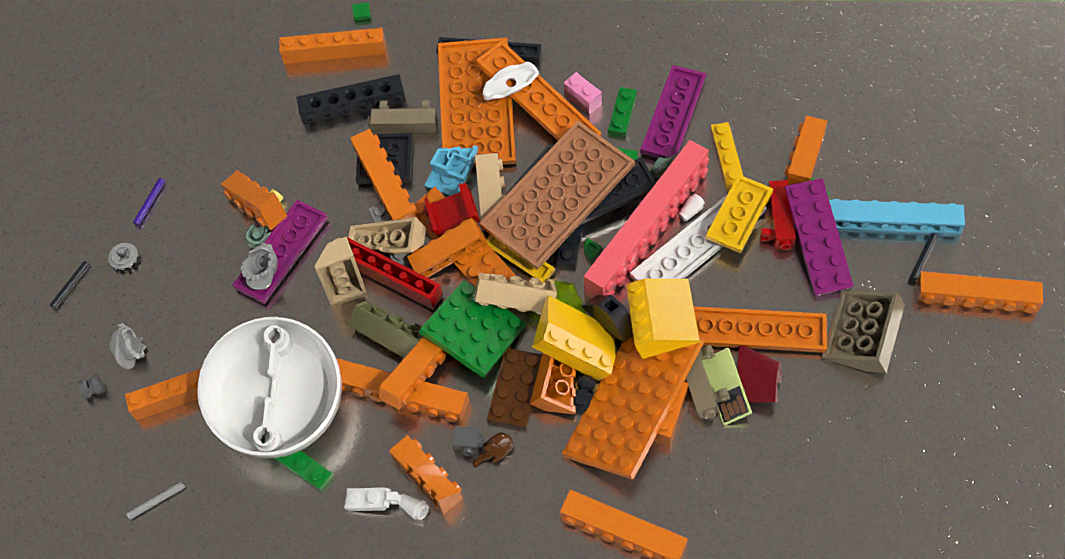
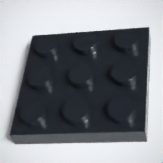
[356,133,413,184]

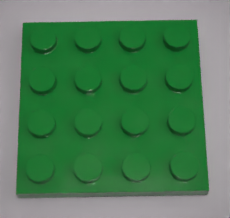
[419,280,527,378]

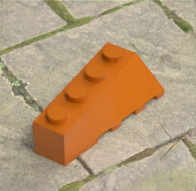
[530,353,576,414]
[389,435,462,515]

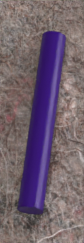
[133,178,165,226]

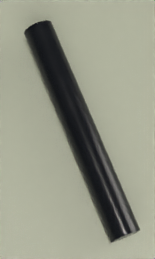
[909,233,938,283]
[49,261,90,309]

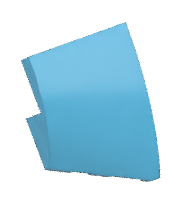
[424,146,479,197]

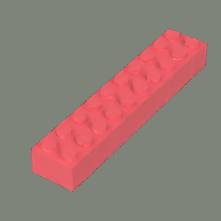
[584,140,710,299]

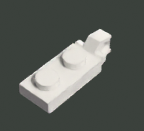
[344,488,402,511]

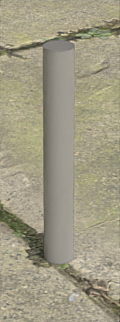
[126,481,185,520]

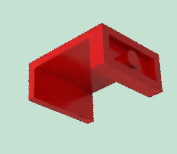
[423,182,481,237]

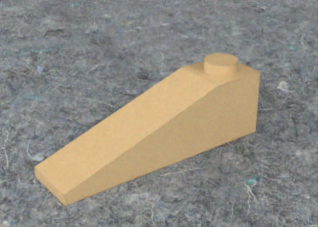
[348,217,426,255]

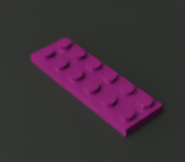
[640,65,707,158]
[785,178,854,297]
[232,200,328,304]

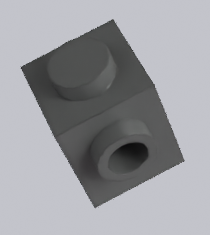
[452,426,484,456]

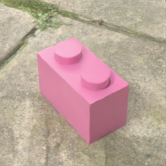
[564,72,602,115]

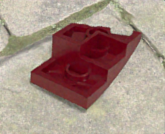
[737,345,782,403]

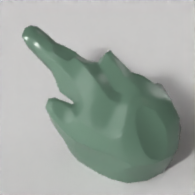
[650,151,681,179]
[244,224,271,248]

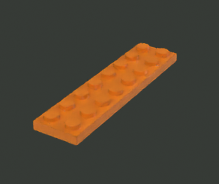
[476,41,602,141]
[414,187,516,288]
[694,306,827,353]

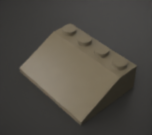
[822,290,905,373]

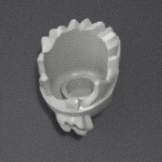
[240,242,278,290]
[109,323,146,370]

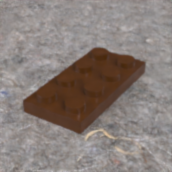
[487,348,542,430]

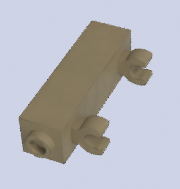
[368,100,438,134]
[686,345,730,419]

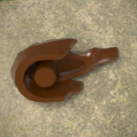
[472,432,513,467]

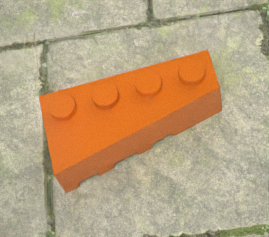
[221,170,287,230]

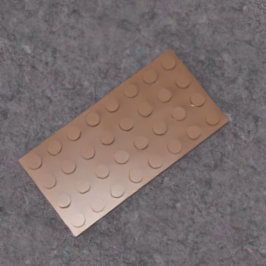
[480,121,635,270]

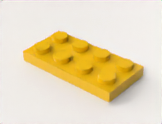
[706,174,773,254]

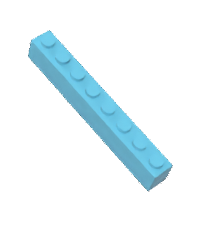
[829,199,965,234]

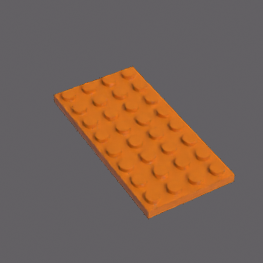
[438,38,516,167]
[562,336,704,480]

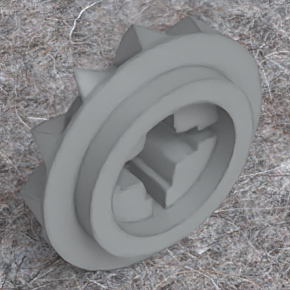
[108,243,139,271]

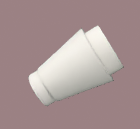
[678,194,705,222]
[398,494,429,520]

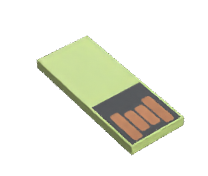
[702,348,752,425]

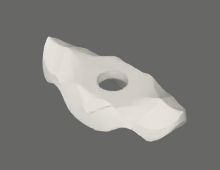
[483,62,539,100]

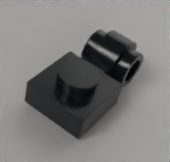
[574,374,596,414]

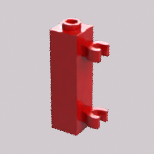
[760,180,796,250]

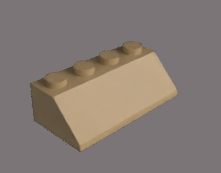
[315,237,367,305]

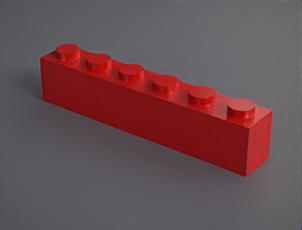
[345,236,443,310]

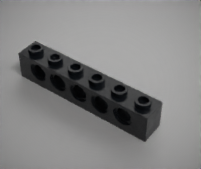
[296,74,406,124]

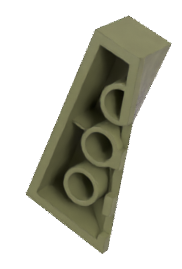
[348,301,423,359]

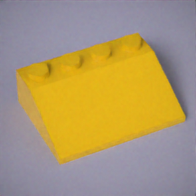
[626,278,700,359]
[532,295,616,381]

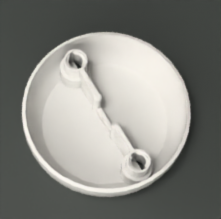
[198,317,342,458]

